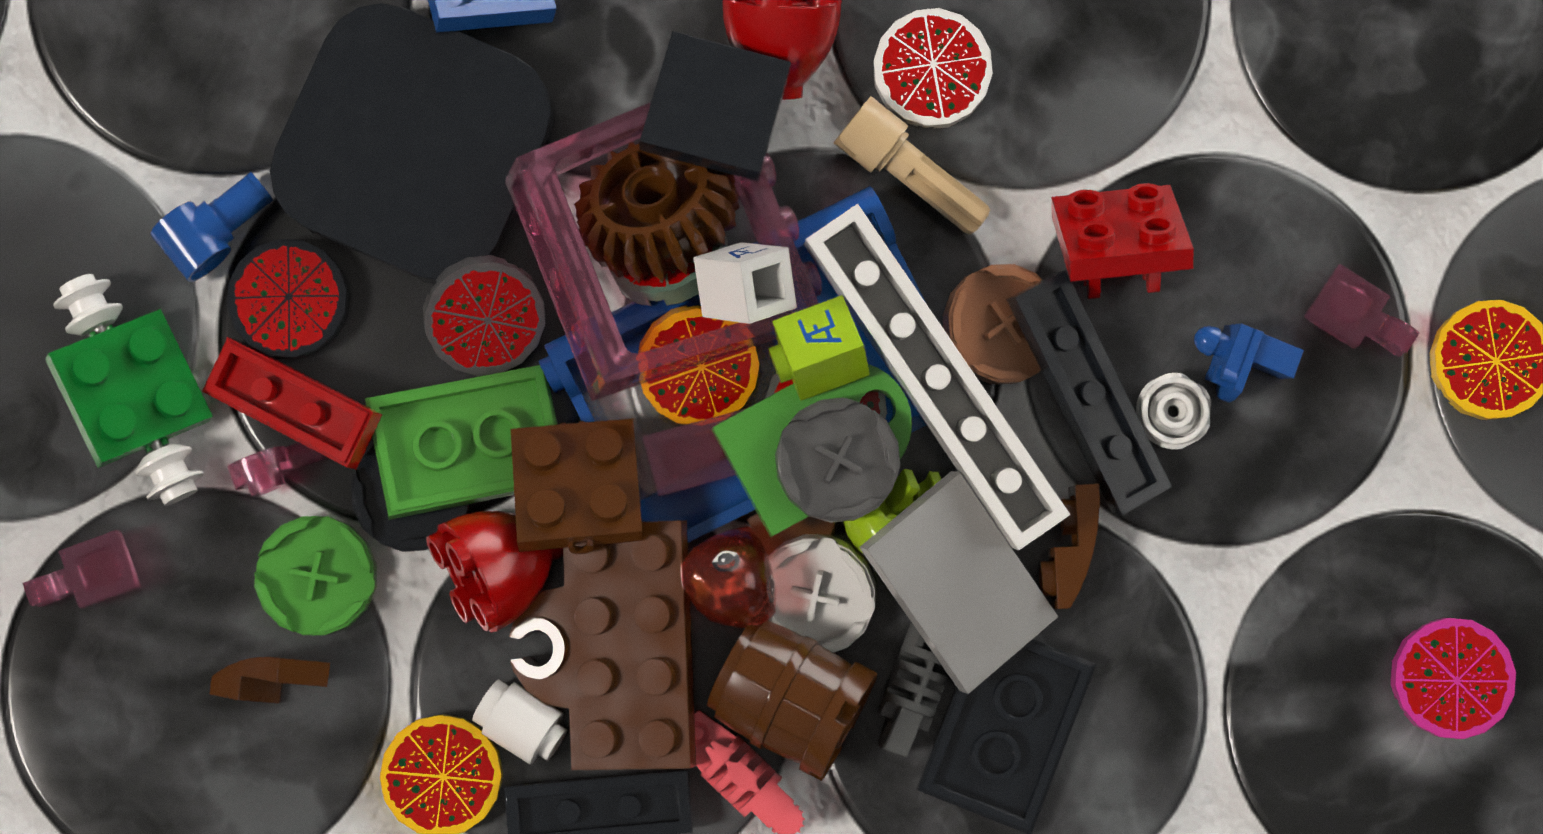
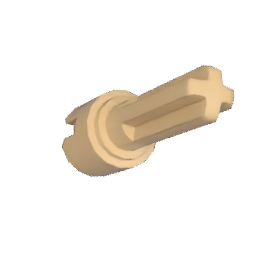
[834,96,990,235]

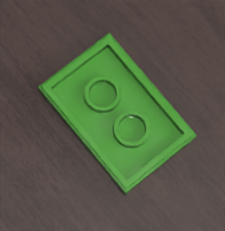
[365,365,557,520]

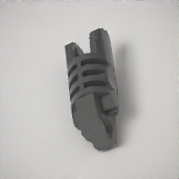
[877,622,949,757]

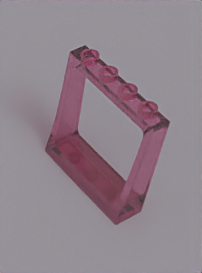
[505,102,822,401]

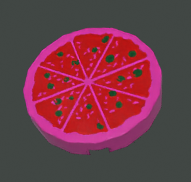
[1390,618,1516,739]

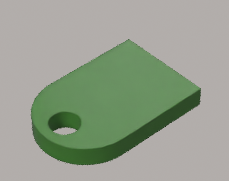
[711,364,912,538]

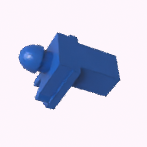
[1194,323,1304,403]

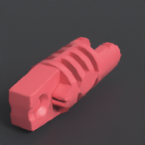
[694,710,805,834]

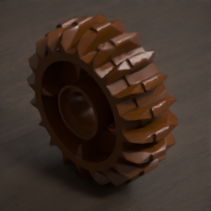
[574,138,740,283]

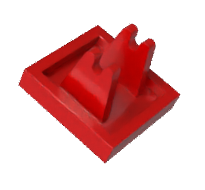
[1051,183,1194,299]

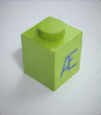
[768,295,870,401]

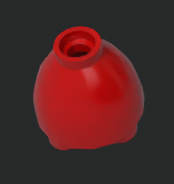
[723,0,842,100]
[426,511,563,632]

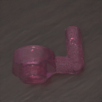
[227,442,326,497]

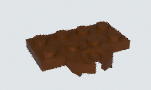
[509,520,696,770]

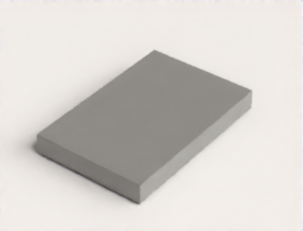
[859,471,1058,694]

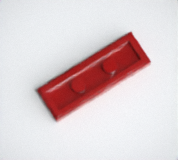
[202,337,382,470]

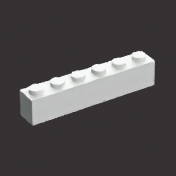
[803,204,1070,550]

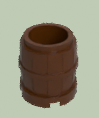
[707,620,878,781]

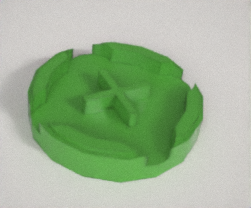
[254,516,377,635]

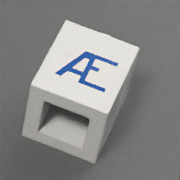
[693,242,797,324]

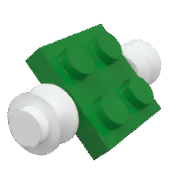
[45,274,213,506]

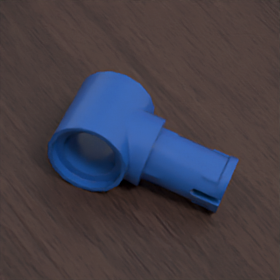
[150,172,273,282]

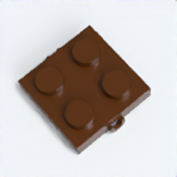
[510,418,643,554]

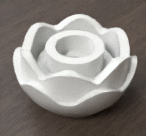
[1136,373,1211,449]

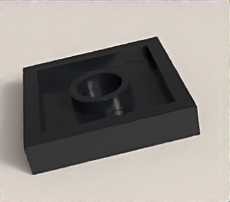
[639,31,791,182]

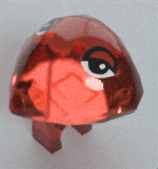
[680,526,777,628]

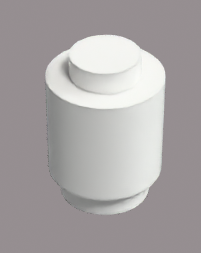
[472,679,567,765]

